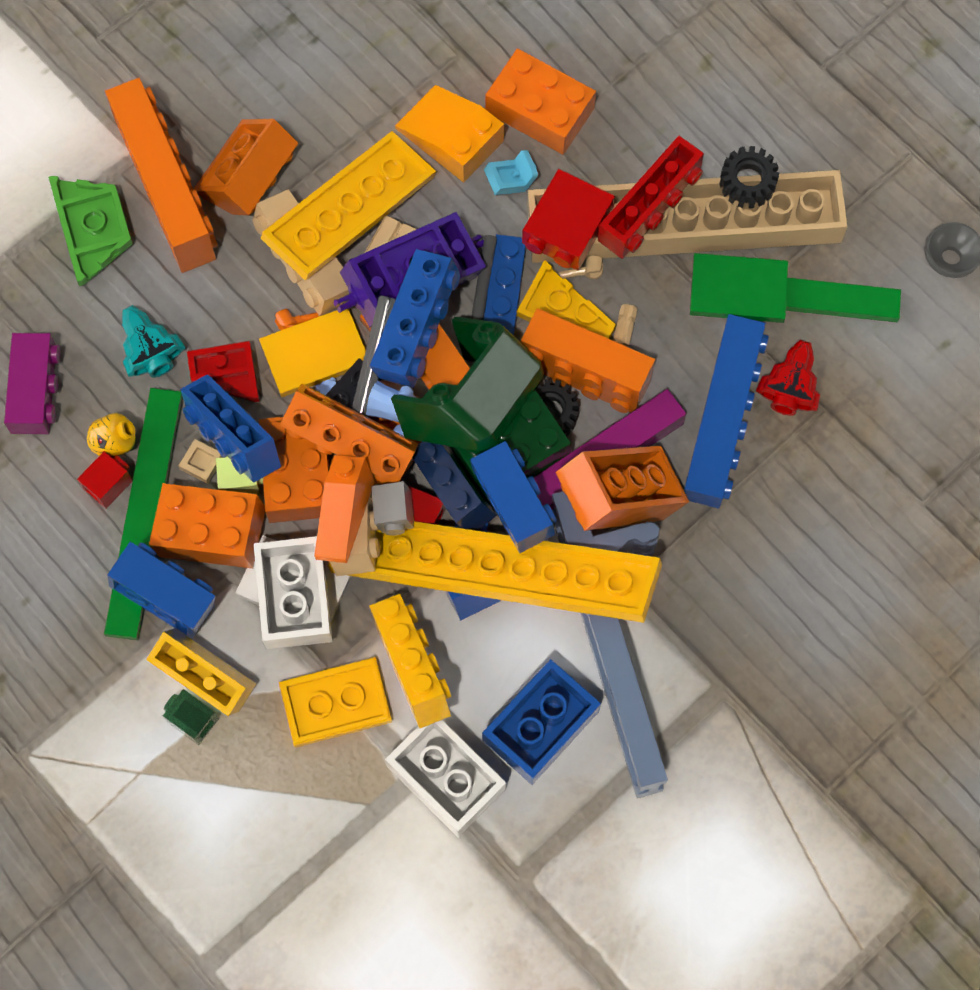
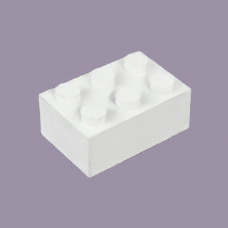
[254,536,333,650]
[385,720,506,838]

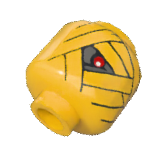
[87,413,136,458]

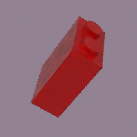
[522,168,615,271]

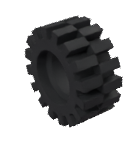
[720,146,779,209]
[533,379,579,437]

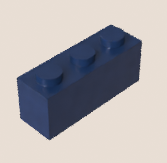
[412,441,497,531]

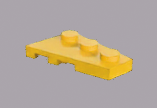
[517,260,616,339]

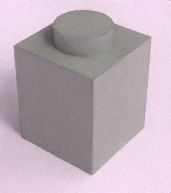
[372,481,414,535]

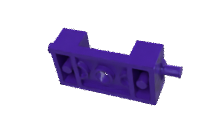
[334,212,486,328]

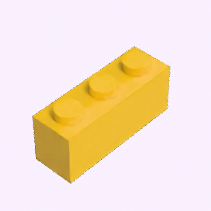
[146,629,257,716]

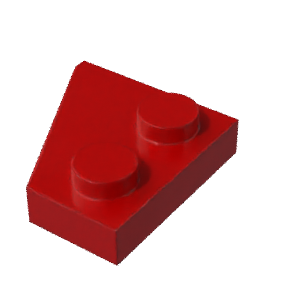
[187,341,260,402]

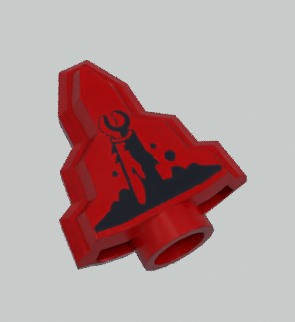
[756,339,820,416]

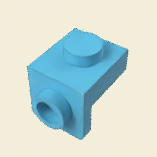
[484,150,538,195]

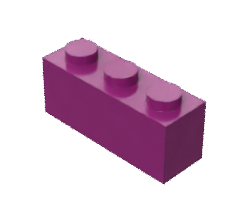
[4,333,60,434]

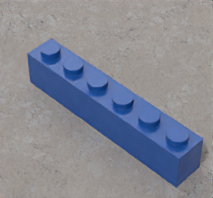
[684,314,769,509]

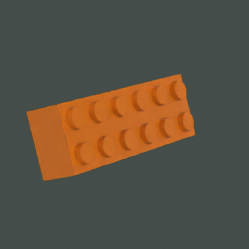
[105,77,218,273]

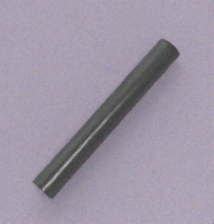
[471,235,497,320]

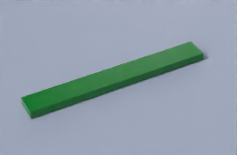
[104,388,183,641]

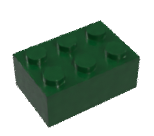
[454,390,571,504]

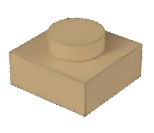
[178,439,223,484]

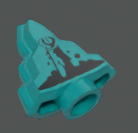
[122,305,186,378]

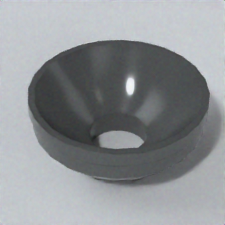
[926,222,980,278]

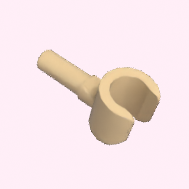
[559,256,603,279]

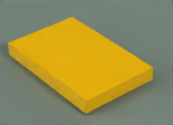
[259,309,366,398]
[279,657,392,748]

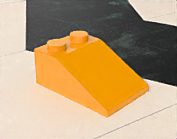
[395,85,504,183]

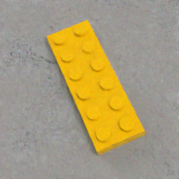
[261,131,436,281]

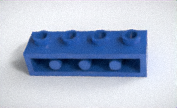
[370,249,460,388]
[180,374,281,483]

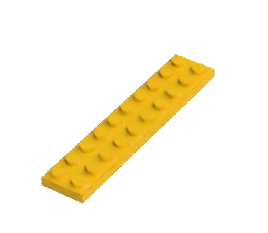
[328,521,662,623]

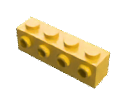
[369,594,452,729]

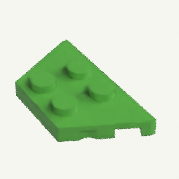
[48,176,133,287]

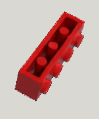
[597,135,704,259]

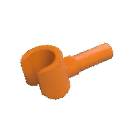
[275,309,319,331]

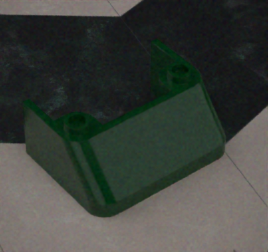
[391,316,544,451]

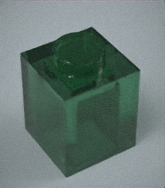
[162,689,219,746]

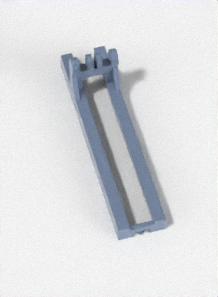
[552,491,668,799]

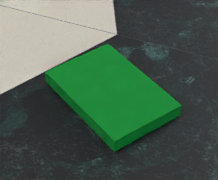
[689,253,788,323]

